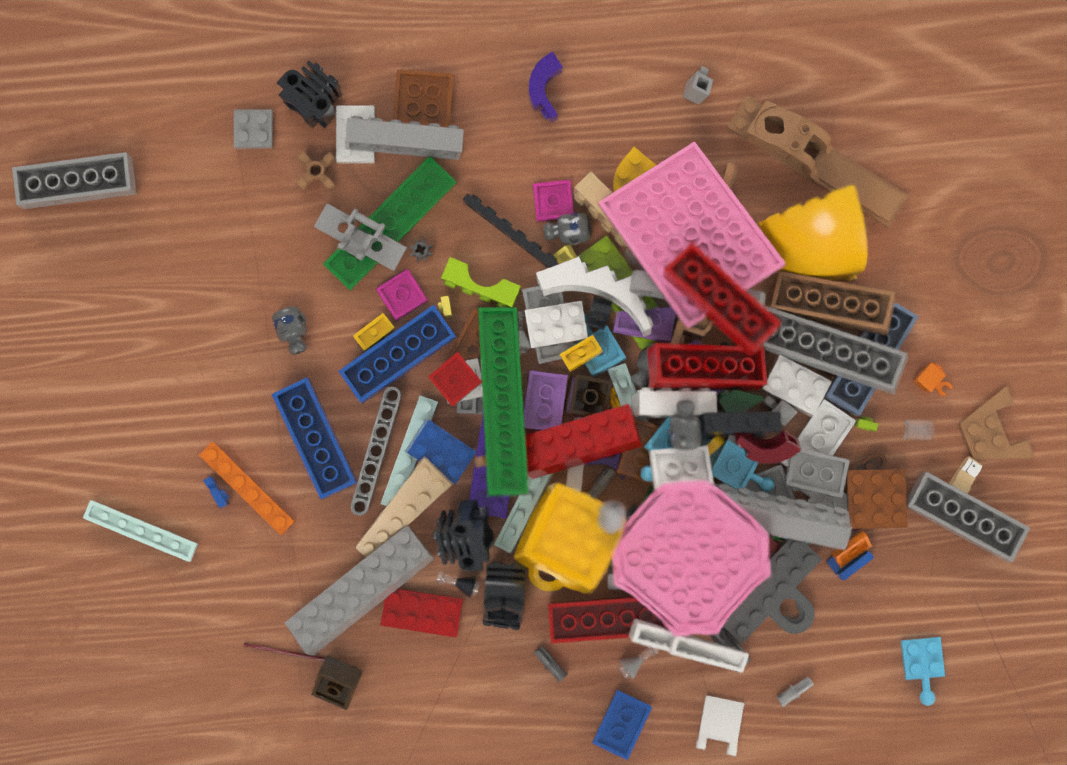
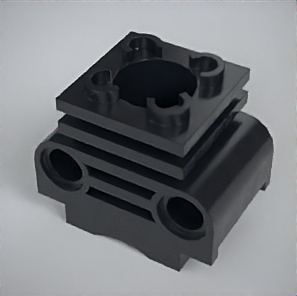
[277,61,342,129]
[433,499,495,571]
[483,561,526,623]

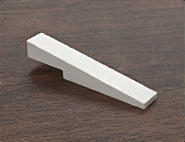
[628,618,749,673]

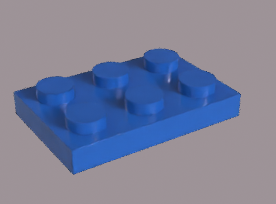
[592,689,652,760]

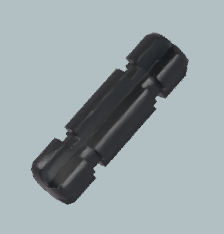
[483,617,521,630]

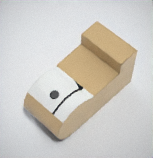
[948,456,982,494]

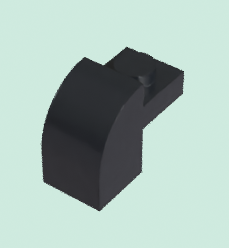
[586,296,613,330]

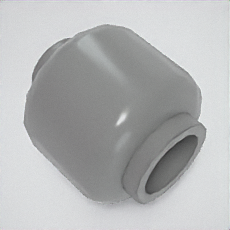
[598,501,625,533]

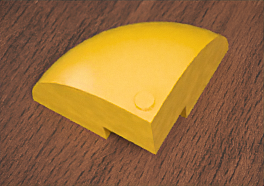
[756,185,867,282]

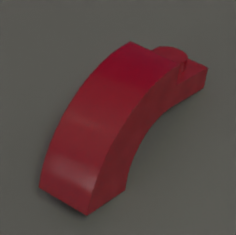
[734,430,801,463]

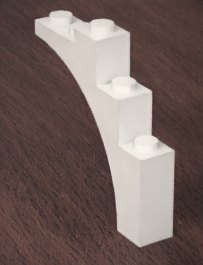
[536,257,653,336]

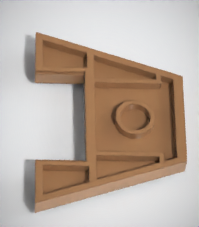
[958,386,1035,460]

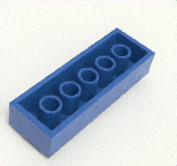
[339,305,457,404]
[272,378,358,499]

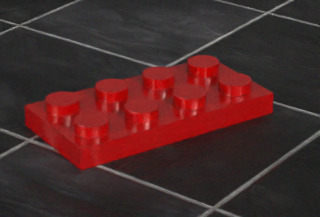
[380,588,463,638]

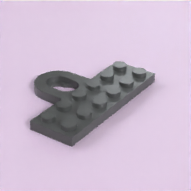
[723,538,822,644]

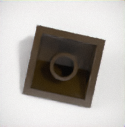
[563,374,613,416]
[311,655,363,710]

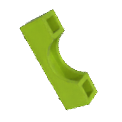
[441,257,521,308]

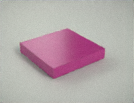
[533,180,574,222]
[376,268,428,321]

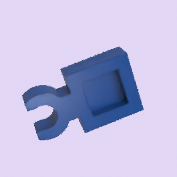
[203,476,230,508]

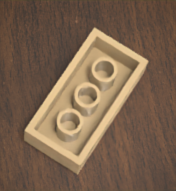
[573,171,628,248]

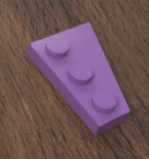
[613,306,675,343]

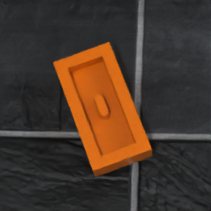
[832,531,872,568]

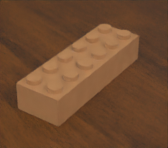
[771,271,896,335]

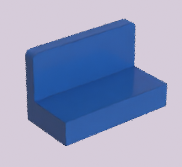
[827,551,875,581]

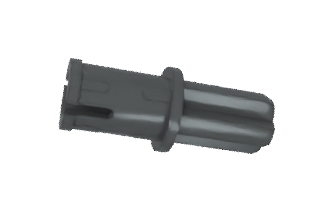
[535,646,568,682]

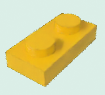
[353,313,395,351]
[560,335,603,372]

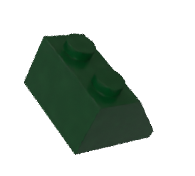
[716,389,764,412]

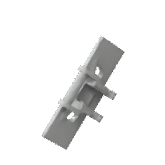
[314,204,407,271]

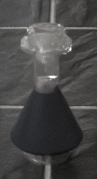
[436,571,481,598]

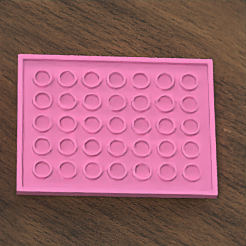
[598,141,785,329]

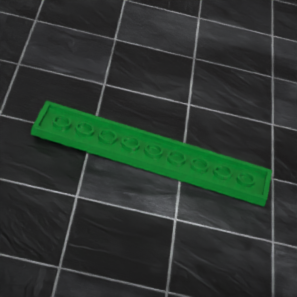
[478,307,528,496]

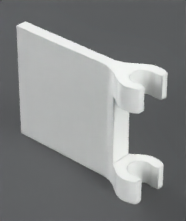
[696,695,744,756]

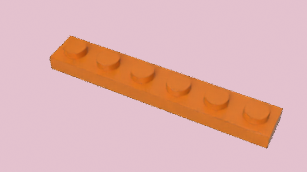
[199,441,295,535]

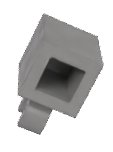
[682,66,713,105]
[761,395,797,427]

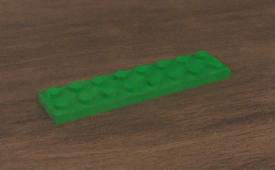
[323,156,457,291]

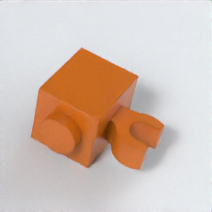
[912,362,952,397]

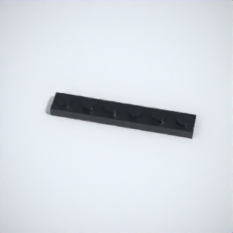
[463,193,558,268]

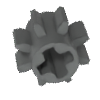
[410,239,433,263]

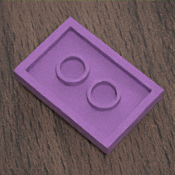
[524,370,568,430]

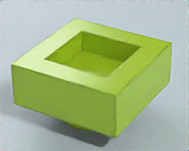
[854,416,878,432]

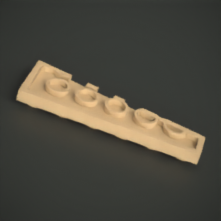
[356,456,452,557]

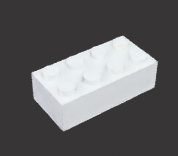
[632,388,717,418]

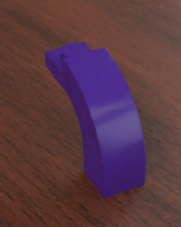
[529,51,563,123]

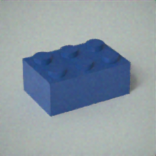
[404,419,476,484]

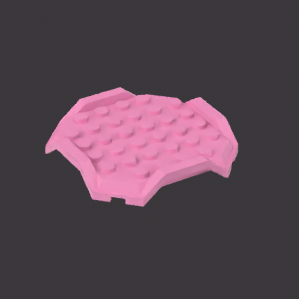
[612,480,770,636]

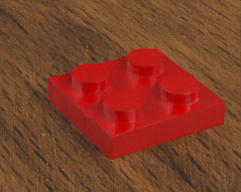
[428,352,482,407]

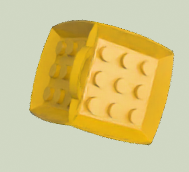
[514,483,626,593]

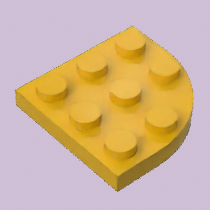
[613,147,656,192]

